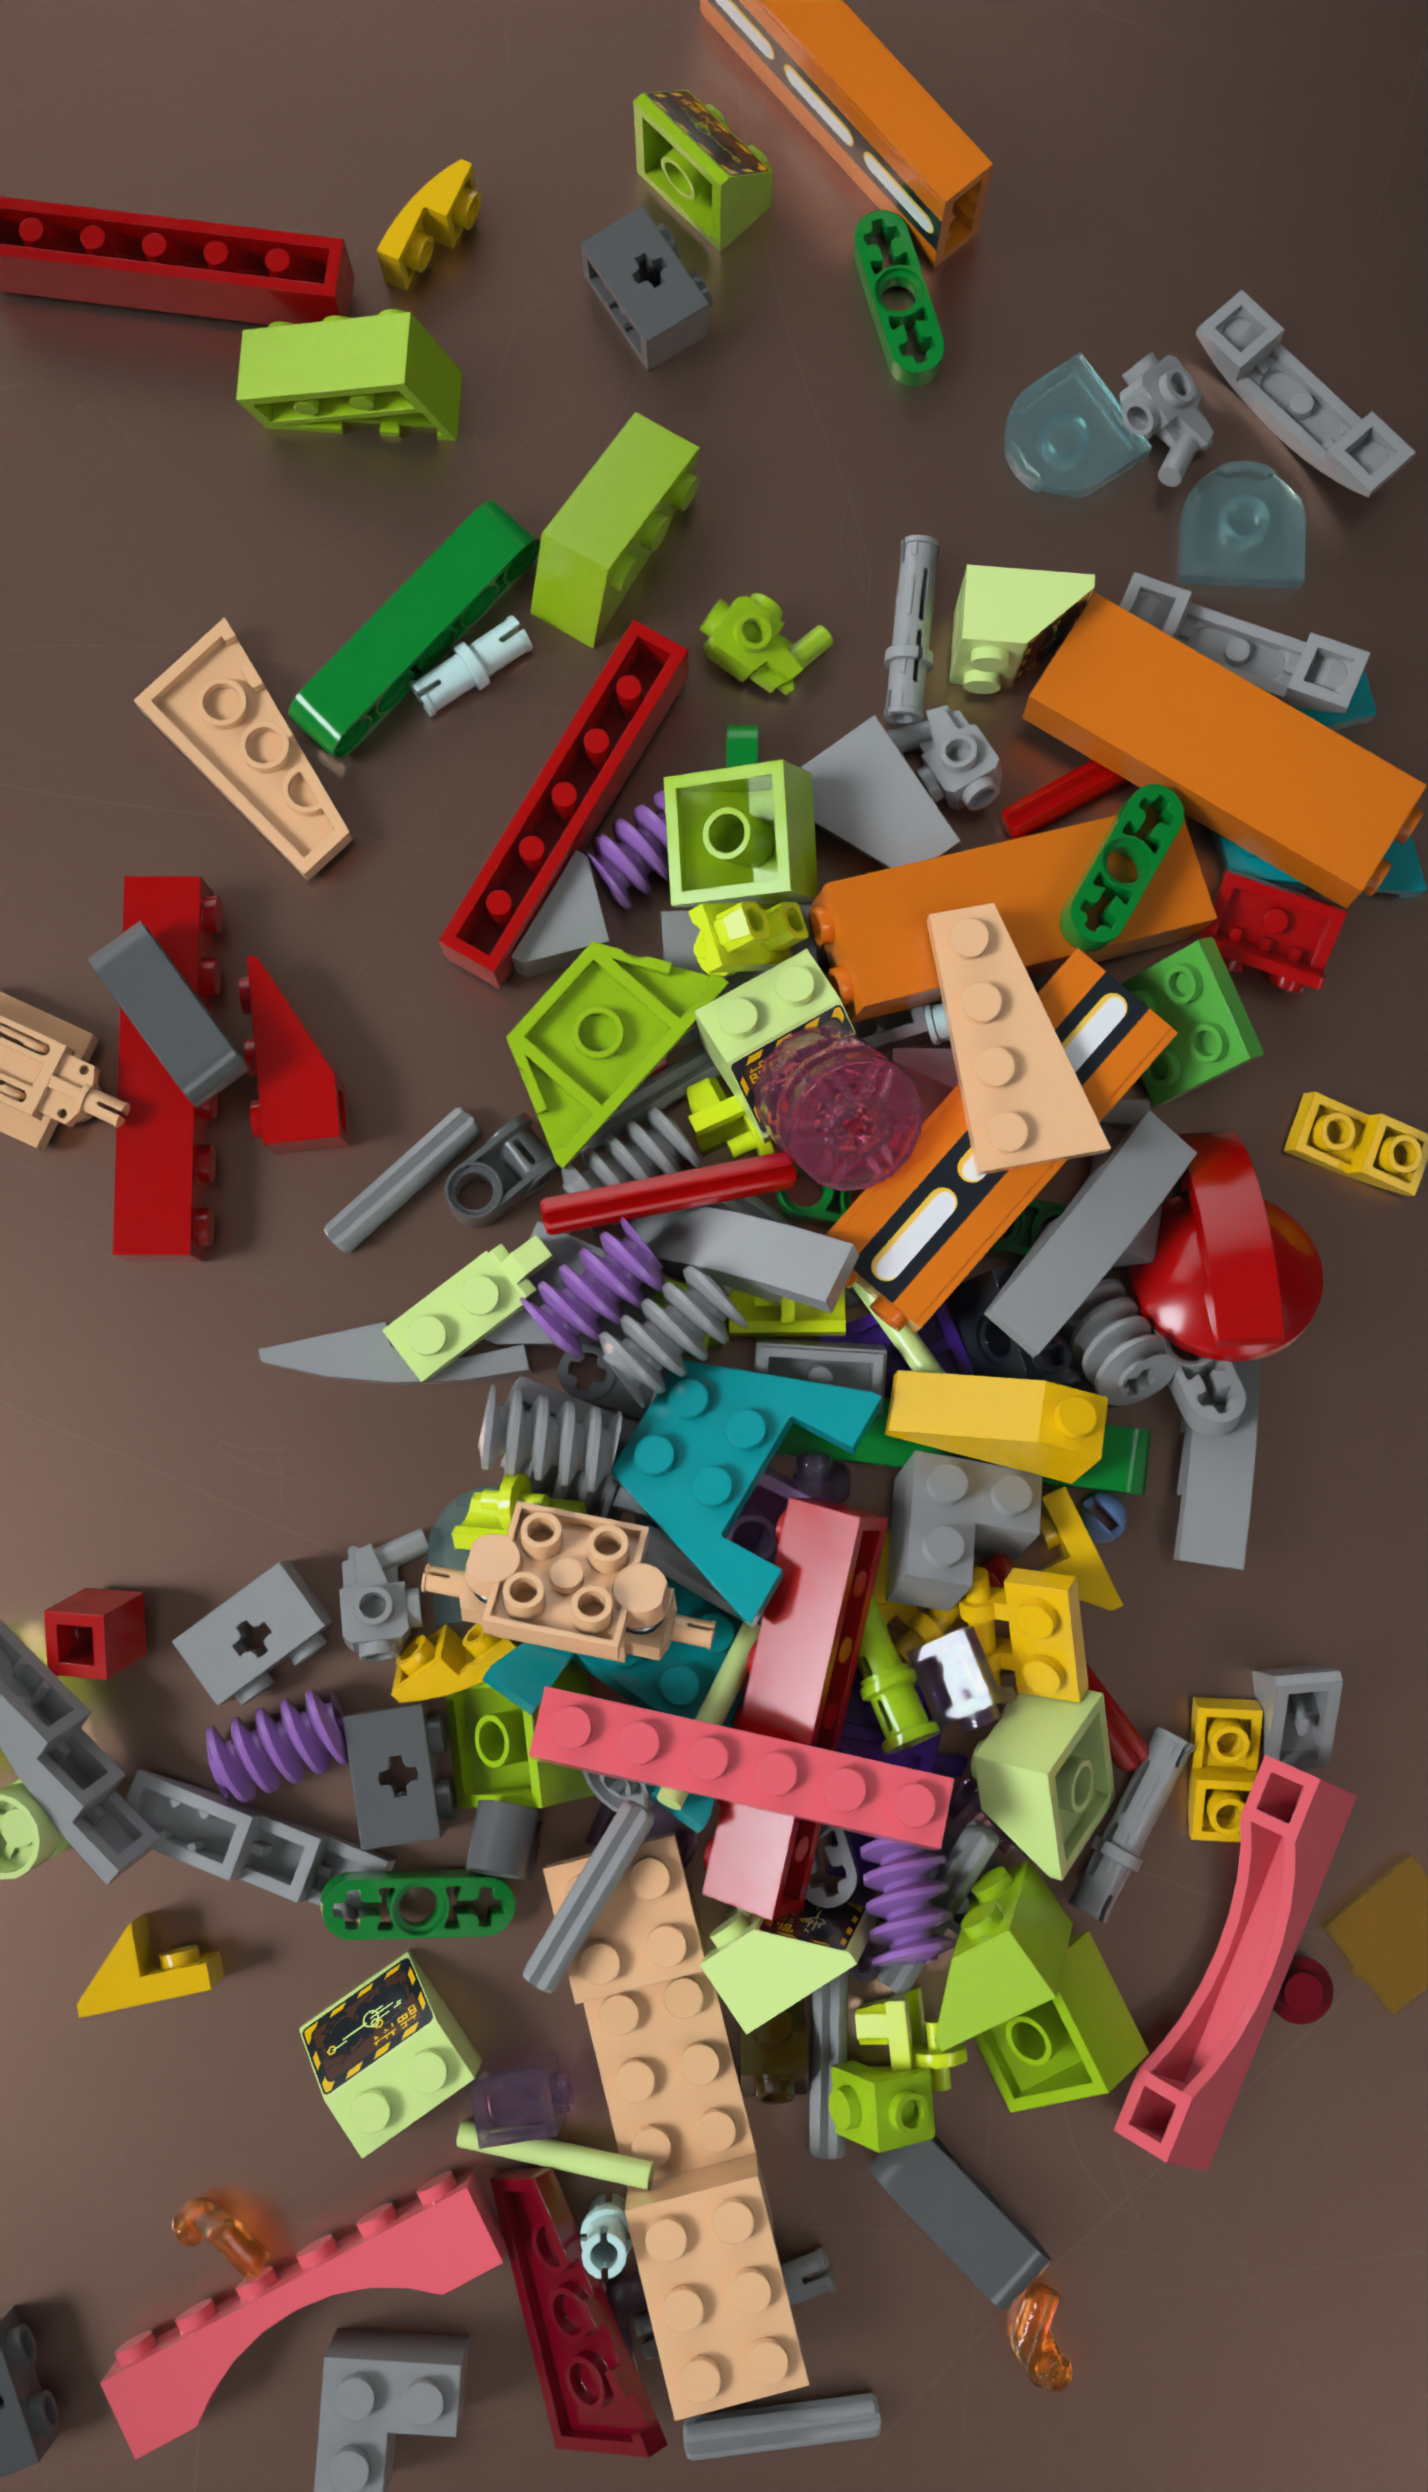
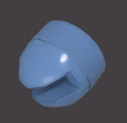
[1076,1492,1128,1543]

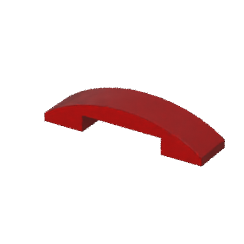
[1177,1131,1284,1348]

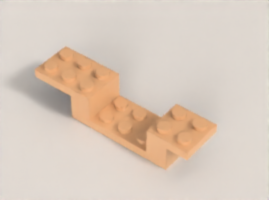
[543,1832,809,2421]

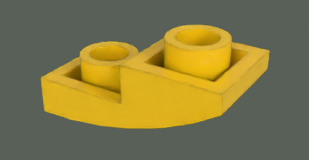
[376,159,481,291]
[1283,1091,1428,1196]
[391,1624,523,1703]
[1188,1697,1263,1842]

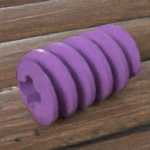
[583,790,669,910]
[520,1217,665,1358]
[206,1689,349,1803]
[860,1838,956,1966]

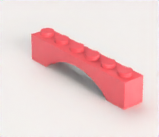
[529,1686,954,1851]
[1114,1755,1358,2171]
[100,2169,507,2460]

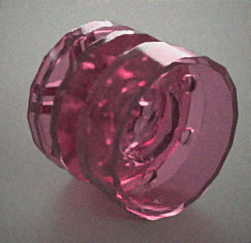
[755,1025,922,1191]

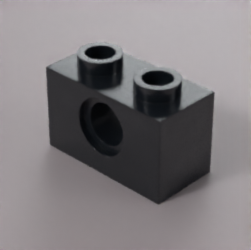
[949,1262,1082,1386]

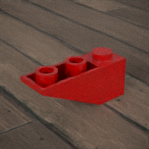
[239,956,350,1154]

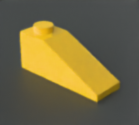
[885,1370,1108,1484]

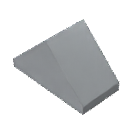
[511,850,610,977]
[1252,1665,1343,1769]

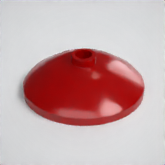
[1128,1192,1324,1362]

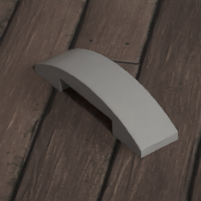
[1196,290,1416,498]
[1119,572,1371,713]

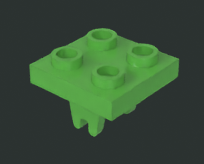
[1121,937,1264,1107]

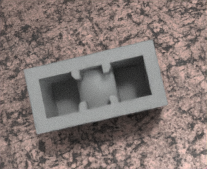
[172,1561,335,1706]

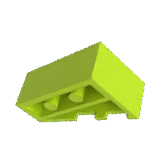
[236,309,463,441]
[530,412,700,649]

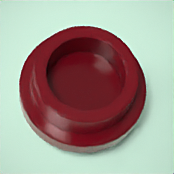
[1273,1955,1334,2025]

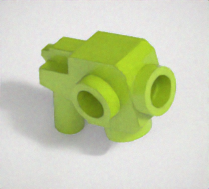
[699,593,833,695]

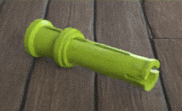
[857,1593,941,1755]

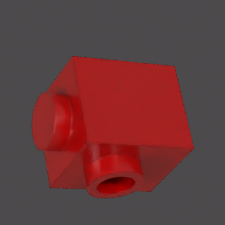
[44,1588,147,1680]

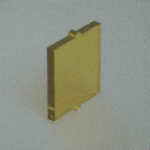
[1321,1854,1428,2015]

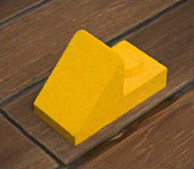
[1033,1486,1123,1611]
[77,1913,225,2018]

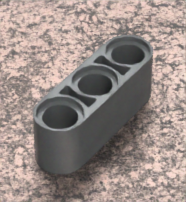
[87,920,250,1108]
[868,2135,1052,2312]

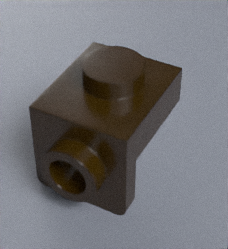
[739,1998,808,2105]

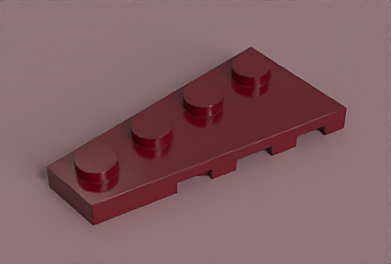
[490,2168,668,2458]

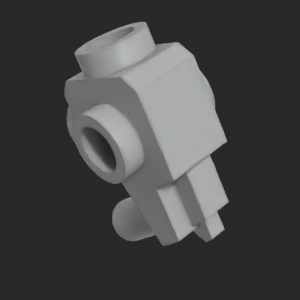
[1120,352,1214,487]
[886,705,1003,811]
[339,1528,431,1663]

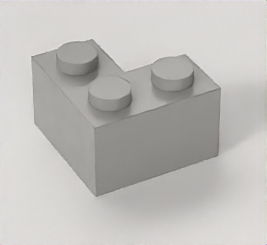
[885,1450,1042,1611]
[314,2328,469,2492]

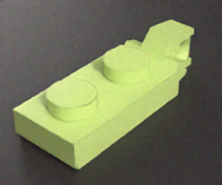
[382,1235,555,1383]

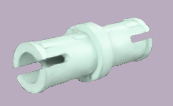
[409,615,533,717]
[580,2193,633,2279]

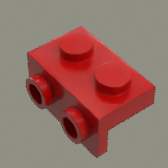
[1198,867,1348,993]

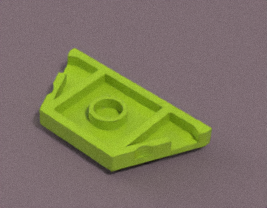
[506,941,729,1170]

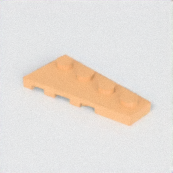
[134,617,353,881]
[927,903,1111,1176]

